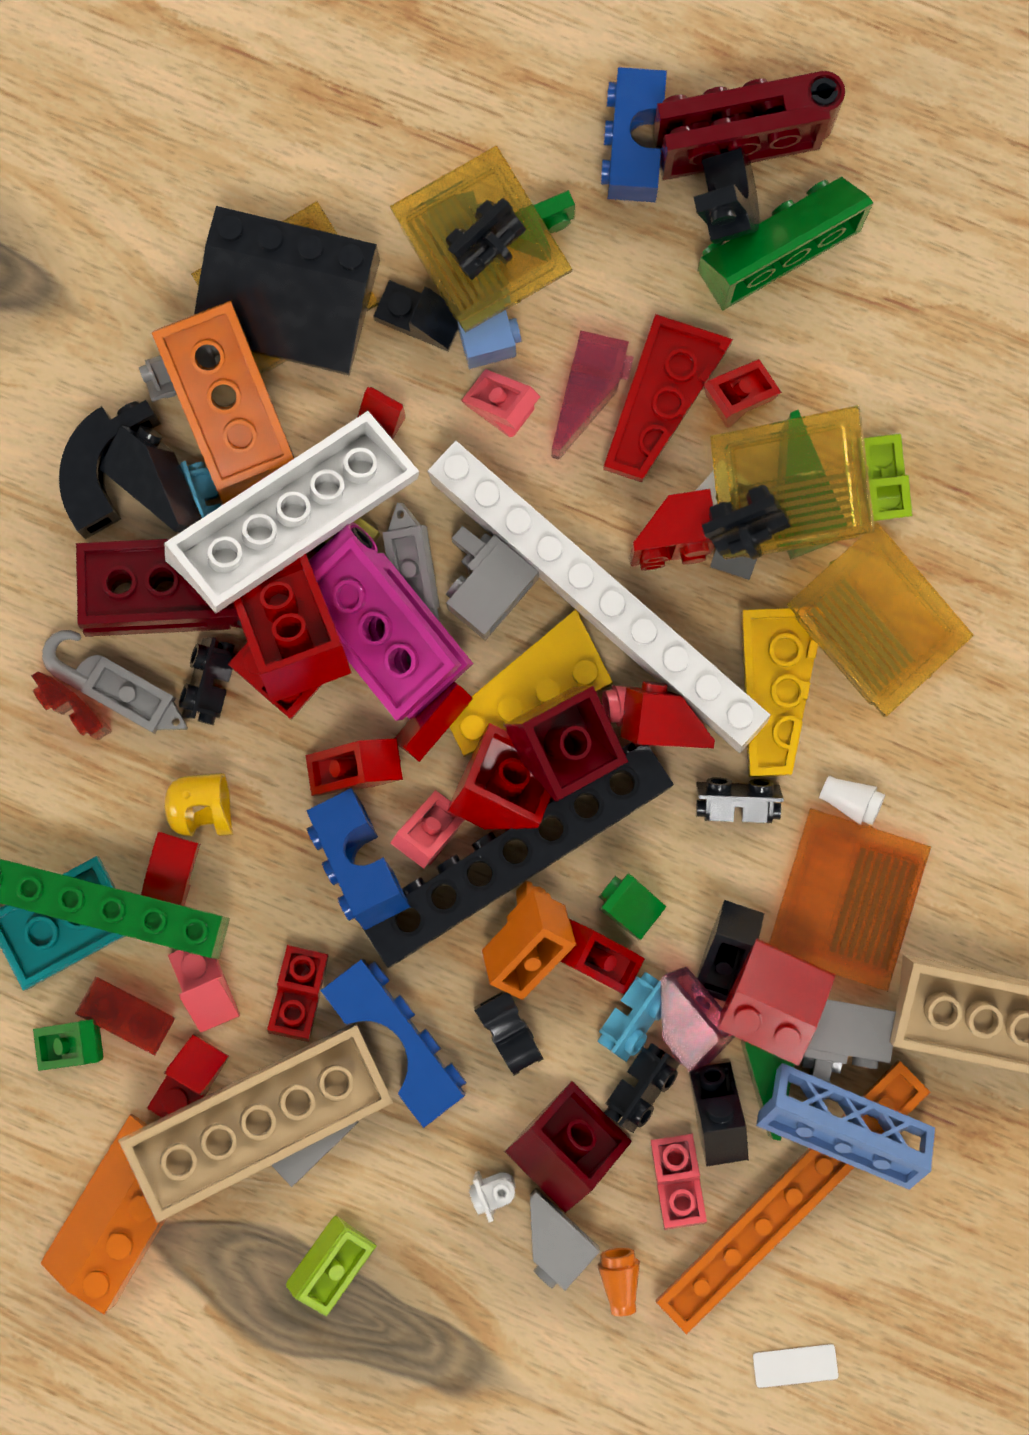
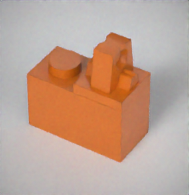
[482,880,576,1000]

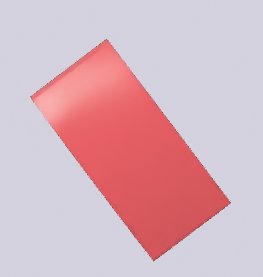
[650,1134,707,1230]

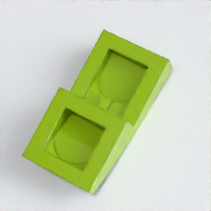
[857,434,913,521]

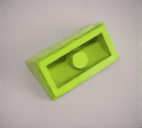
[286,1216,376,1317]

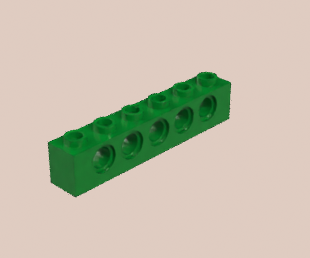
[0,859,230,959]

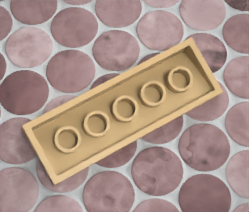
[890,954,1029,1074]
[118,1025,393,1223]

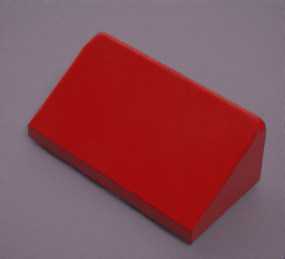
[395,682,473,762]

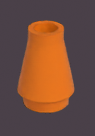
[597,1248,640,1316]

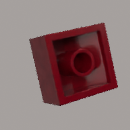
[504,686,628,801]
[505,1081,632,1213]

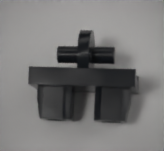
[446,198,526,280]
[702,485,791,560]

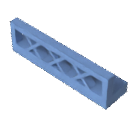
[756,1063,935,1190]

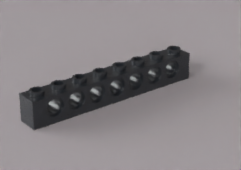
[361,742,674,968]

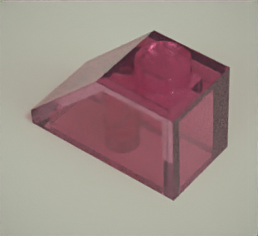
[661,966,735,1072]

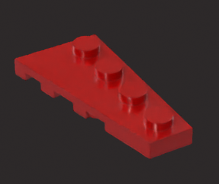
[603,314,733,483]

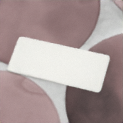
[753,1344,838,1388]

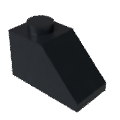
[692,900,765,1002]

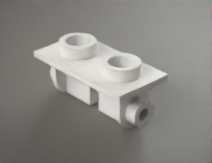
[469,1171,515,1222]

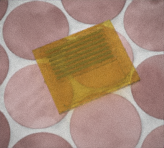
[390,145,572,333]
[710,405,875,560]
[787,522,974,717]

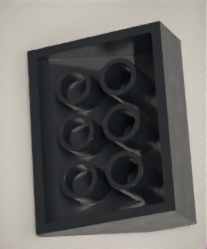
[194,206,380,376]

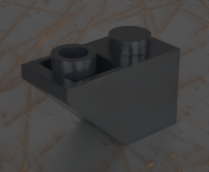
[689,1062,749,1167]

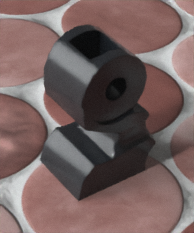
[474,991,544,1076]

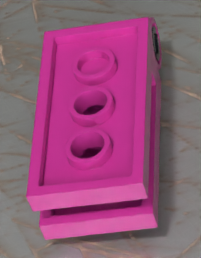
[309,522,474,721]

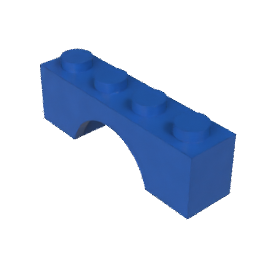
[320,959,467,1128]

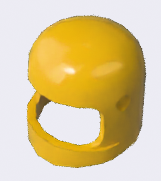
[164,773,233,836]

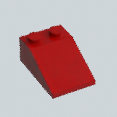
[233,554,352,704]

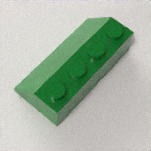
[698,176,873,311]

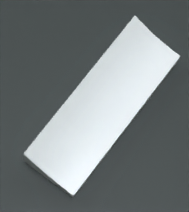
[164,411,419,613]

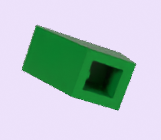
[599,873,667,941]

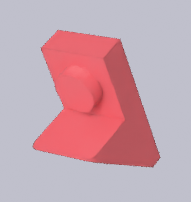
[461,369,540,437]
[390,790,465,869]
[168,950,240,1033]

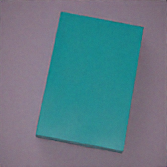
[0,856,125,991]

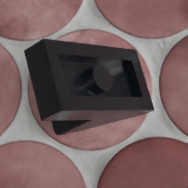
[373,280,464,352]

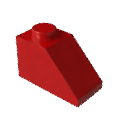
[620,681,715,749]
[305,738,403,796]
[560,919,645,995]

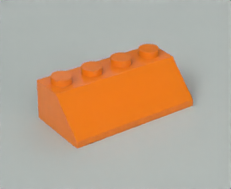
[41,1114,167,1314]

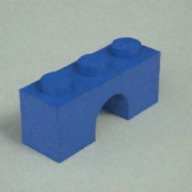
[601,67,667,203]
[306,788,410,930]

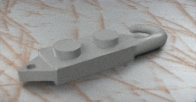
[382,503,440,667]
[42,630,188,734]

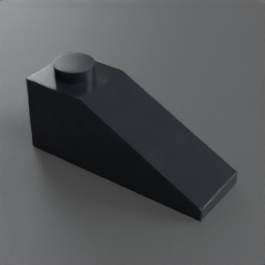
[99,425,202,532]

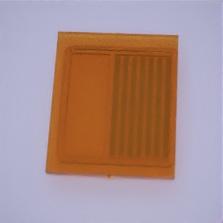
[768,808,931,992]

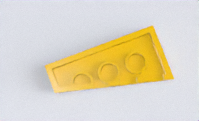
[741,607,826,777]
[449,609,613,757]

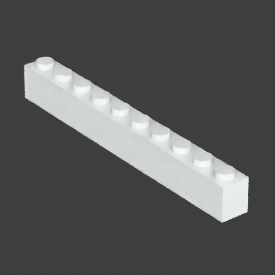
[428,440,770,753]

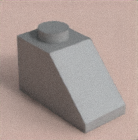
[530,1188,600,1290]

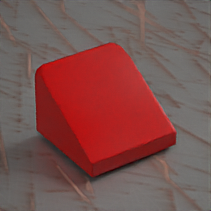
[357,387,406,439]

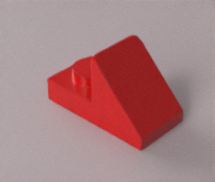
[704,359,782,428]
[147,1034,229,1118]

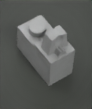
[446,526,539,641]
[801,1000,896,1083]

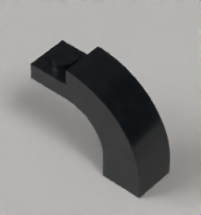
[694,148,759,244]
[59,400,161,539]

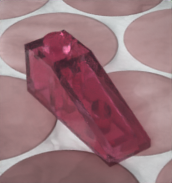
[551,330,634,460]

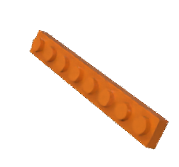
[655,1060,931,1335]

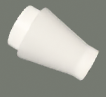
[819,776,885,825]

